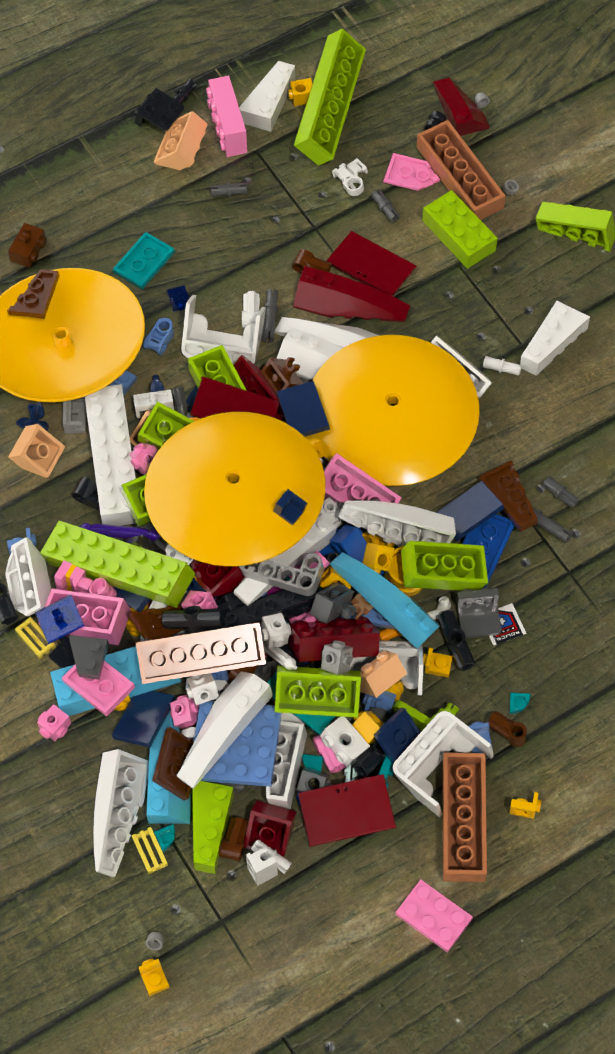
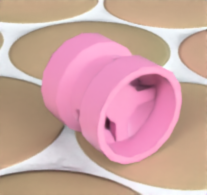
[89,578,117,597]

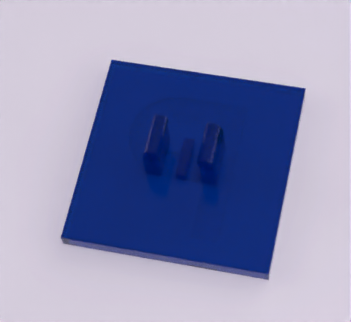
[35,594,85,644]

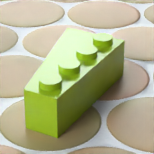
[536,202,615,252]
[192,781,234,874]

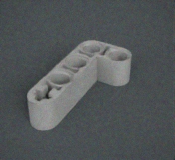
[239,553,324,596]

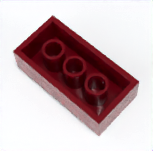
[289,616,380,662]

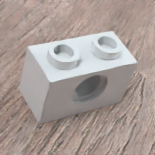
[320,717,370,767]

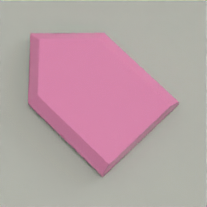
[383,153,440,191]

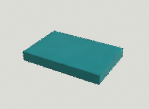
[113,232,175,290]

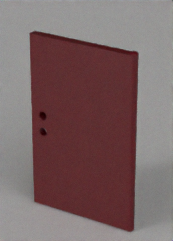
[326,231,417,296]
[190,376,280,419]
[298,774,397,847]

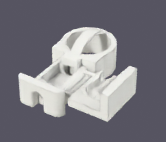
[332,158,368,196]

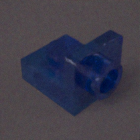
[167,285,190,312]

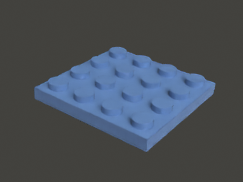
[194,701,282,787]

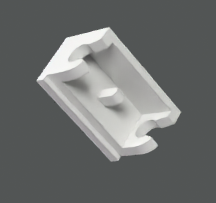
[133,389,174,419]
[246,848,278,886]

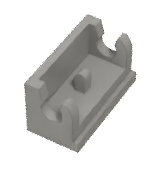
[63,397,86,434]

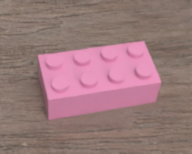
[206,76,247,157]
[324,453,402,504]
[38,589,131,645]

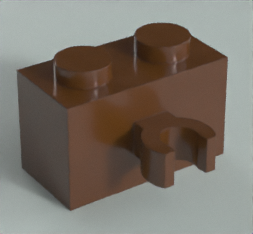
[8,223,47,268]
[260,357,304,394]

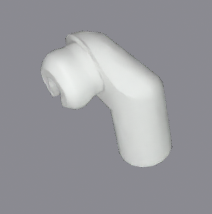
[427,596,451,620]

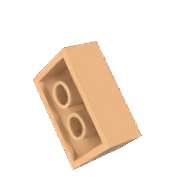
[154,111,208,170]

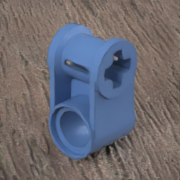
[143,318,174,356]

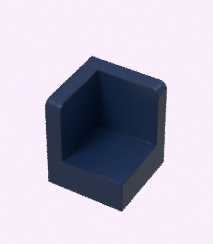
[273,489,307,525]

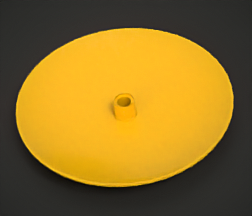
[0,268,145,402]
[313,335,479,486]
[144,412,326,566]

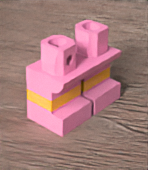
[54,560,93,594]

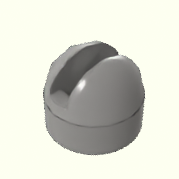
[475,92,490,108]
[503,180,519,196]
[146,931,164,951]

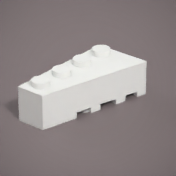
[239,61,295,132]
[520,301,590,376]
[266,721,307,810]

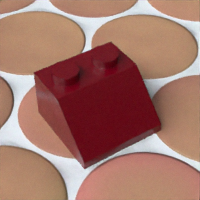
[244,800,297,857]

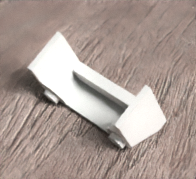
[181,295,266,365]
[350,640,423,695]
[393,711,494,817]

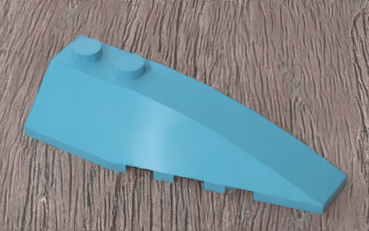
[330,552,440,649]
[147,709,191,824]

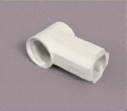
[242,291,260,327]

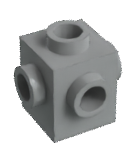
[321,641,353,675]

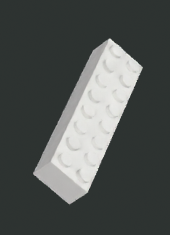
[85,384,136,526]

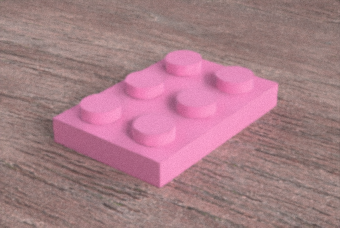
[62,661,135,716]
[395,880,473,953]

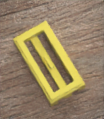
[15,617,56,659]
[132,827,168,874]

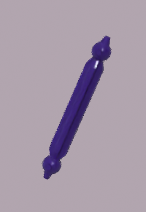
[78,523,162,541]

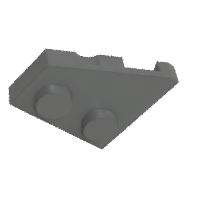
[69,635,109,680]

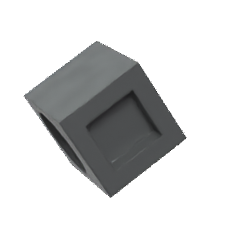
[297,767,331,792]

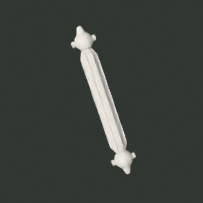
[262,641,297,670]

